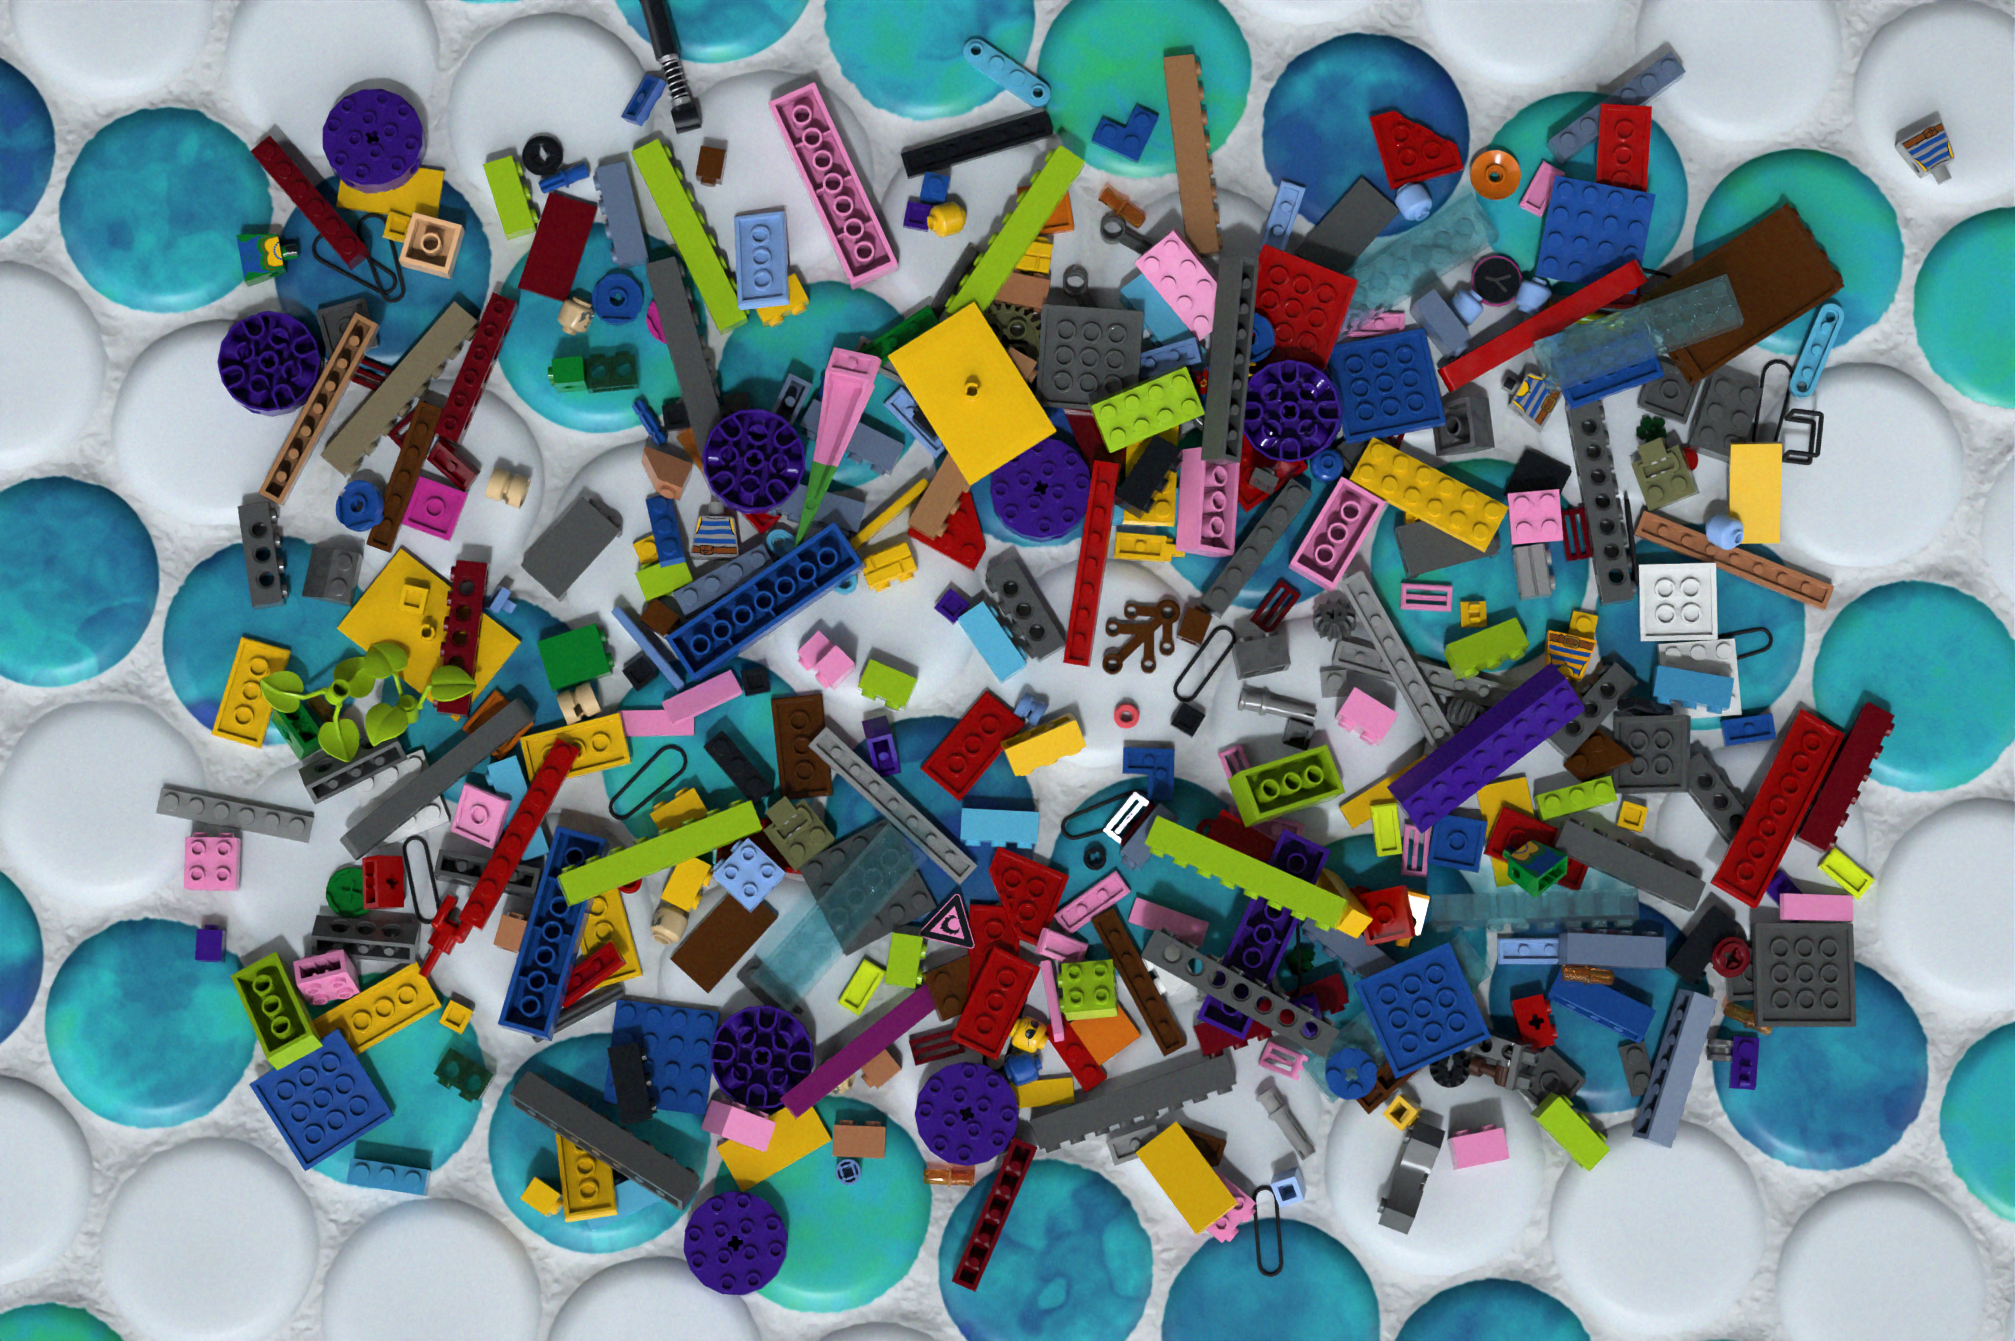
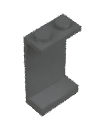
[521,497,622,602]
[1393,521,1501,580]

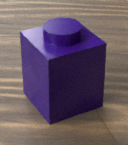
[195,925,226,963]

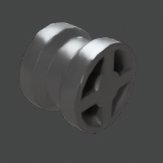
[1707,1039,1734,1062]

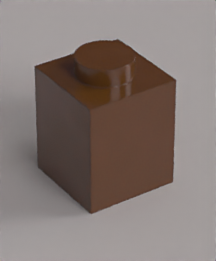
[696,146,727,187]
[640,598,681,640]
[1177,605,1213,648]

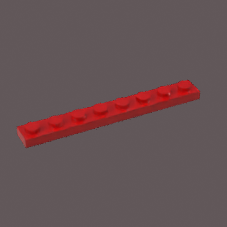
[1063,460,1121,667]
[458,738,581,931]

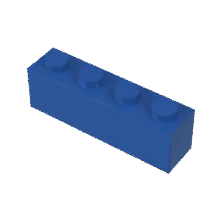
[1546,965,1656,1044]

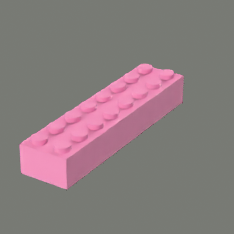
[768,82,898,290]

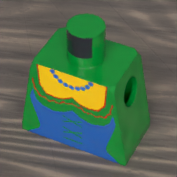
[236,234,299,287]
[1503,840,1568,898]

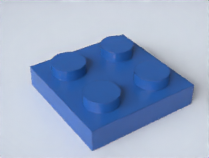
[1427,815,1488,873]

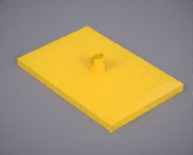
[888,302,1057,486]
[337,548,521,723]

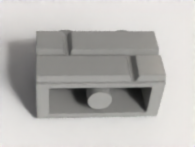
[1512,544,1556,601]

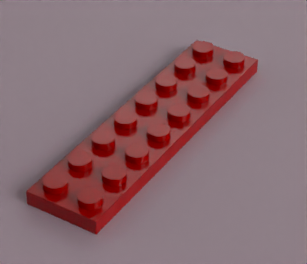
[1595,104,1652,310]
[1710,709,1845,909]

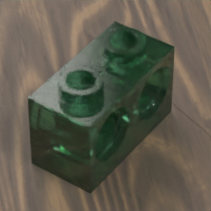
[584,351,639,394]
[433,1047,496,1103]

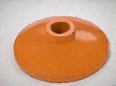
[1470,150,1521,200]

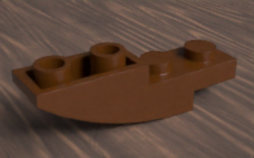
[1356,1062,1426,1114]

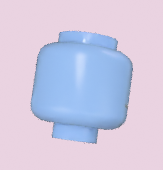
[1395,183,1433,221]
[1515,277,1552,316]
[1446,289,1484,326]
[1705,513,1744,550]

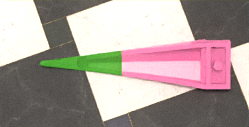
[795,347,882,548]

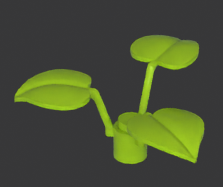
[364,643,477,746]
[260,657,375,762]

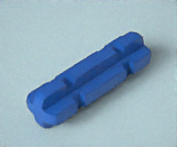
[632,399,668,447]

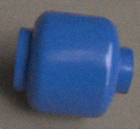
[1310,449,1344,484]
[1003,1050,1043,1087]

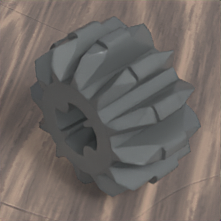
[1313,599,1356,642]
[1445,698,1488,729]

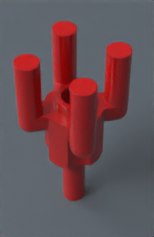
[418,894,473,978]

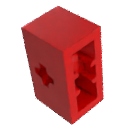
[362,855,405,910]
[1510,994,1558,1049]

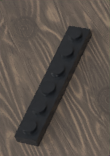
[901,111,1053,179]

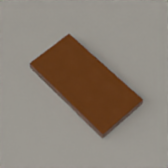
[771,694,833,801]
[670,894,778,994]

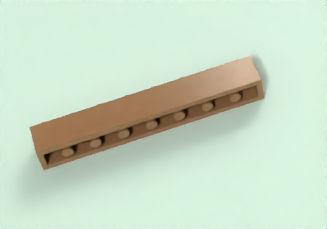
[1163,54,1223,258]
[258,312,381,506]
[907,347,1039,541]

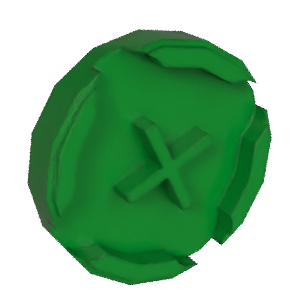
[326,867,371,919]

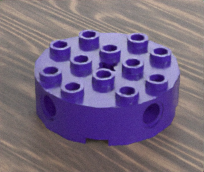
[323,89,426,194]
[217,311,324,417]
[1243,359,1344,463]
[702,409,805,514]
[990,438,1091,543]
[710,1005,815,1109]
[915,1062,1019,1166]
[684,1191,788,1295]

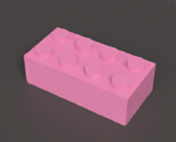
[1134,227,1218,341]
[1176,447,1240,558]
[1288,477,1386,593]

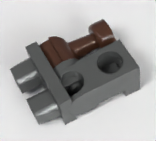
[1469,1027,1542,1091]

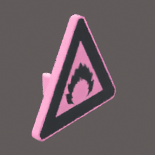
[919,894,975,949]

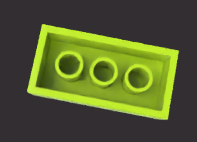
[1088,364,1205,453]
[1227,744,1345,828]
[231,952,323,1071]

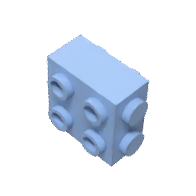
[712,838,786,913]

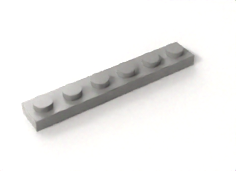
[156,788,314,843]

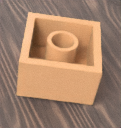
[399,212,465,279]

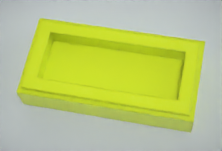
[1370,802,1403,857]
[1818,847,1874,900]
[837,959,886,1017]

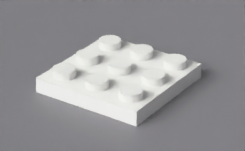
[1638,563,1718,641]
[1657,638,1742,719]
[354,749,450,849]

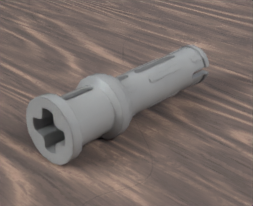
[1238,688,1317,724]
[1255,1086,1316,1161]

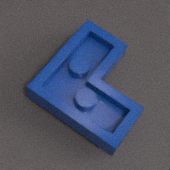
[1092,106,1159,163]
[1122,747,1175,801]

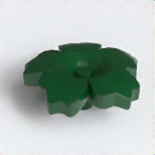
[1636,416,1668,443]
[1285,945,1316,975]

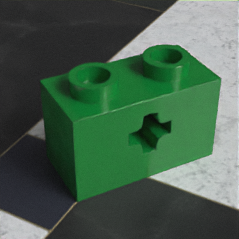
[548,356,588,393]
[272,702,322,761]

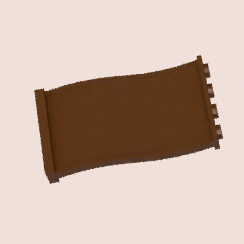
[1634,203,1844,387]

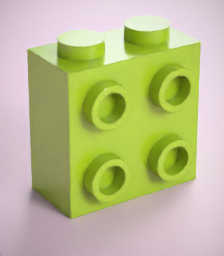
[1057,959,1118,1021]

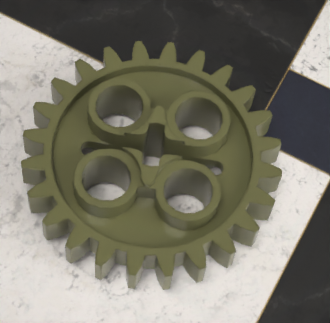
[983,303,1041,369]

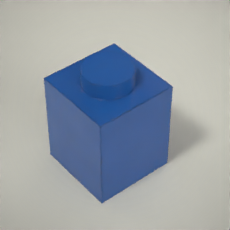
[920,171,951,205]

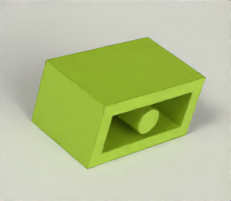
[635,562,694,604]
[858,659,917,711]
[885,932,928,990]

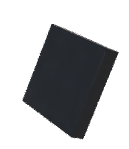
[1503,449,1572,496]

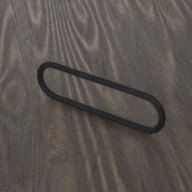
[1625,498,1639,586]
[1173,626,1236,702]
[403,836,440,924]
[1252,1186,1283,1277]

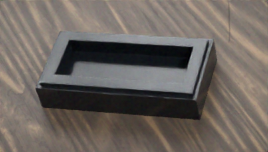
[1617,696,1673,716]

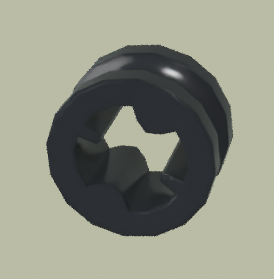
[1083,847,1106,870]

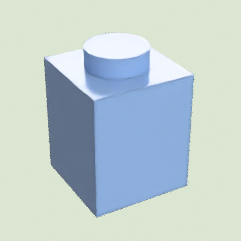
[1270,1166,1307,1208]

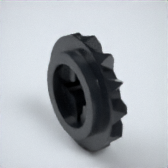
[522,136,563,176]
[1429,1050,1470,1088]

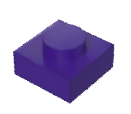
[903,201,933,232]
[934,588,970,625]

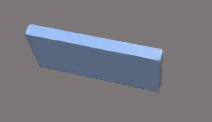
[734,211,790,310]

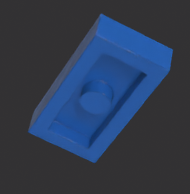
[621,74,667,126]
[1720,713,1776,747]

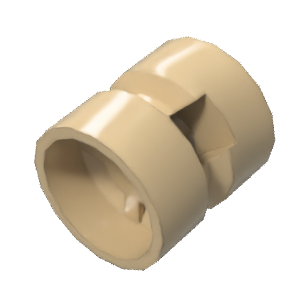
[485,466,531,509]
[556,681,602,725]

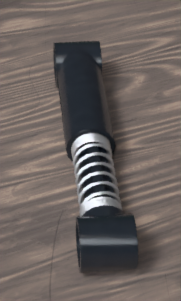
[639,0,702,134]

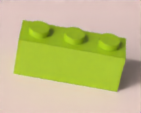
[483,155,539,240]
[1444,617,1529,680]
[1533,775,1617,822]
[1530,1092,1611,1172]

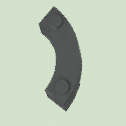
[1377,1120,1445,1234]

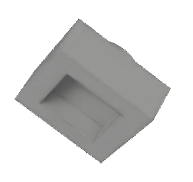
[1320,670,1348,698]

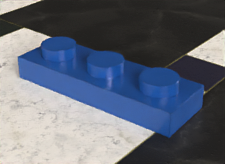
[645,495,686,568]

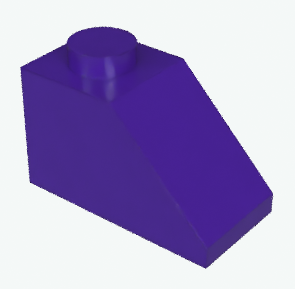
[861,715,901,777]

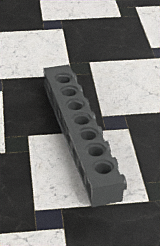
[1565,401,1637,607]
[1140,927,1339,1058]

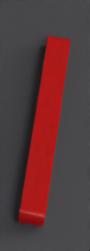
[1437,259,1648,393]

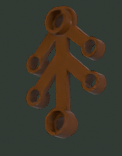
[1102,599,1180,675]

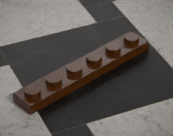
[366,400,443,553]
[1090,908,1187,1057]

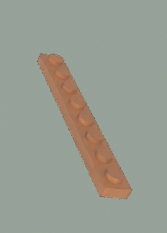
[1634,510,1834,611]

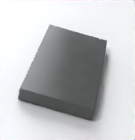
[1294,178,1400,274]

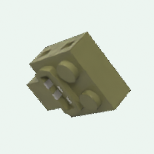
[1631,437,1700,512]
[763,796,836,873]

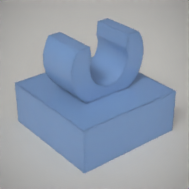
[484,586,517,614]

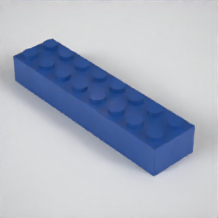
[665,522,867,682]
[498,826,610,1042]

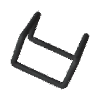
[1782,408,1824,465]

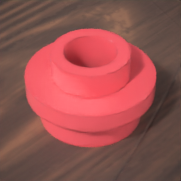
[1114,703,1139,729]

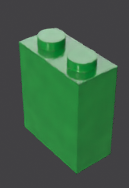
[537,623,615,693]

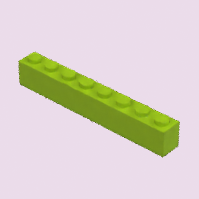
[631,139,750,335]
[945,145,1085,317]
[557,799,763,907]
[1144,815,1349,932]

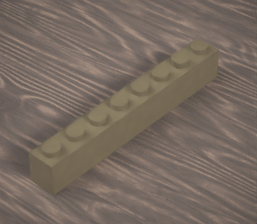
[320,301,479,477]

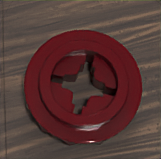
[1710,936,1750,978]

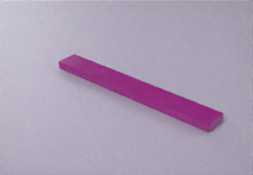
[780,984,935,1119]

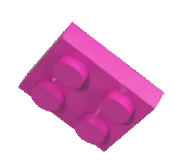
[402,476,468,542]

